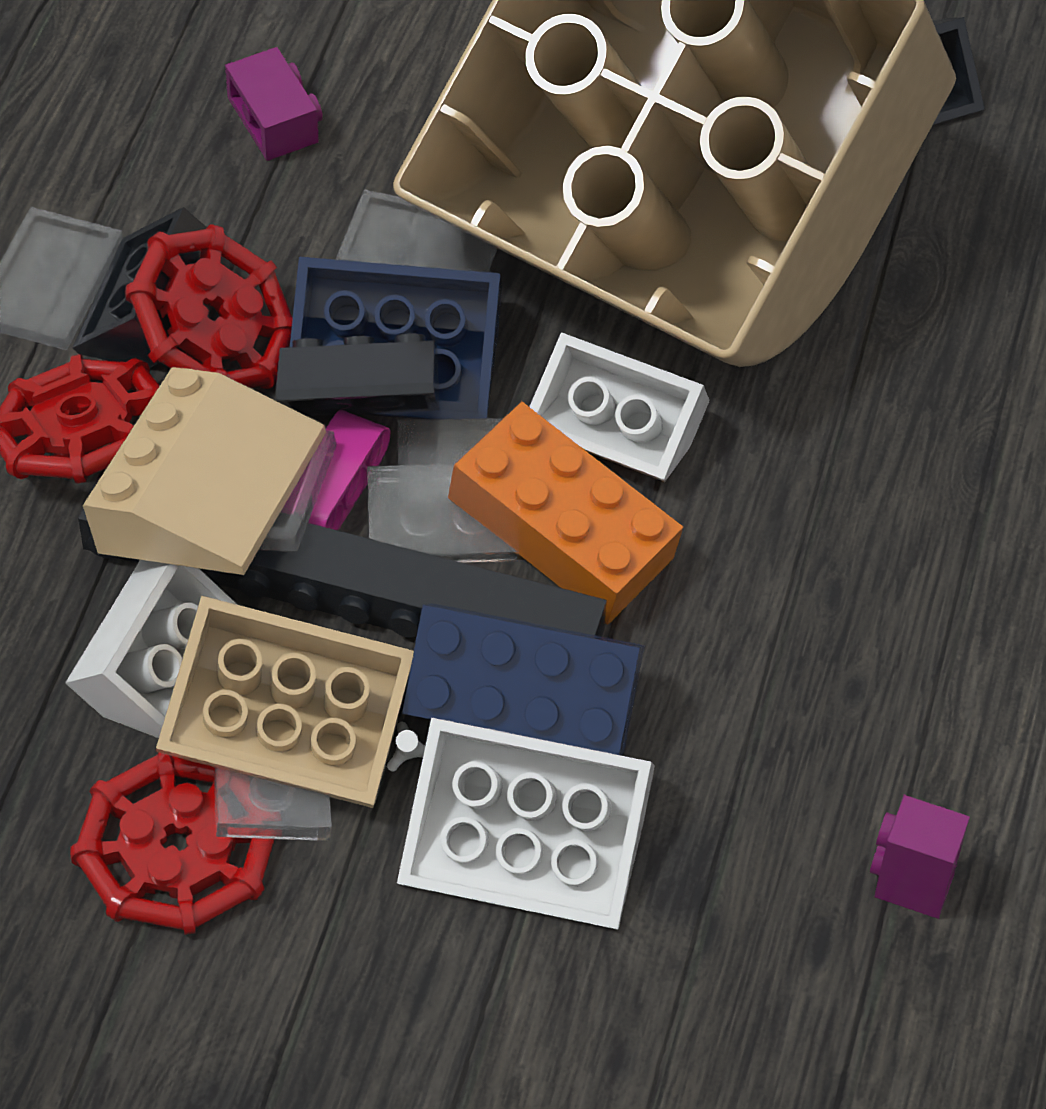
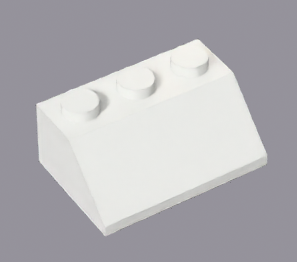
[530,332,709,482]
[65,560,237,738]

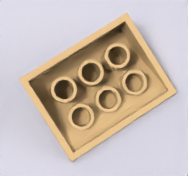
[83,367,326,575]
[156,595,414,808]

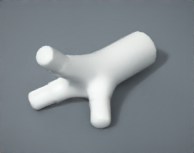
[387,722,425,771]

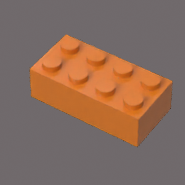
[448,402,683,625]

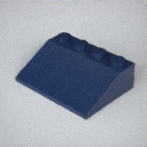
[290,257,503,425]

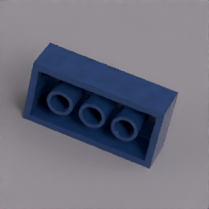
[402,603,645,756]

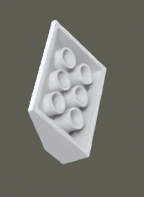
[397,718,655,929]

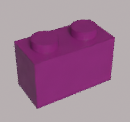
[225,47,323,161]
[870,795,970,919]

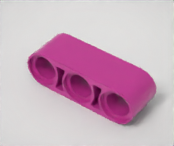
[279,410,390,530]

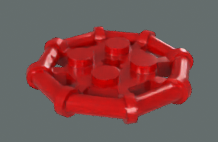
[126,224,293,389]
[0,354,160,484]
[70,752,282,935]

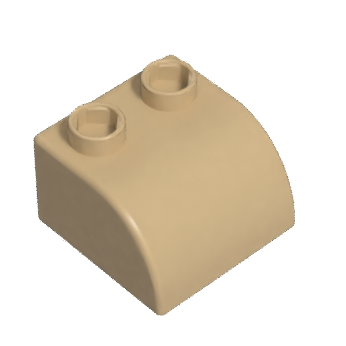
[393,0,956,367]

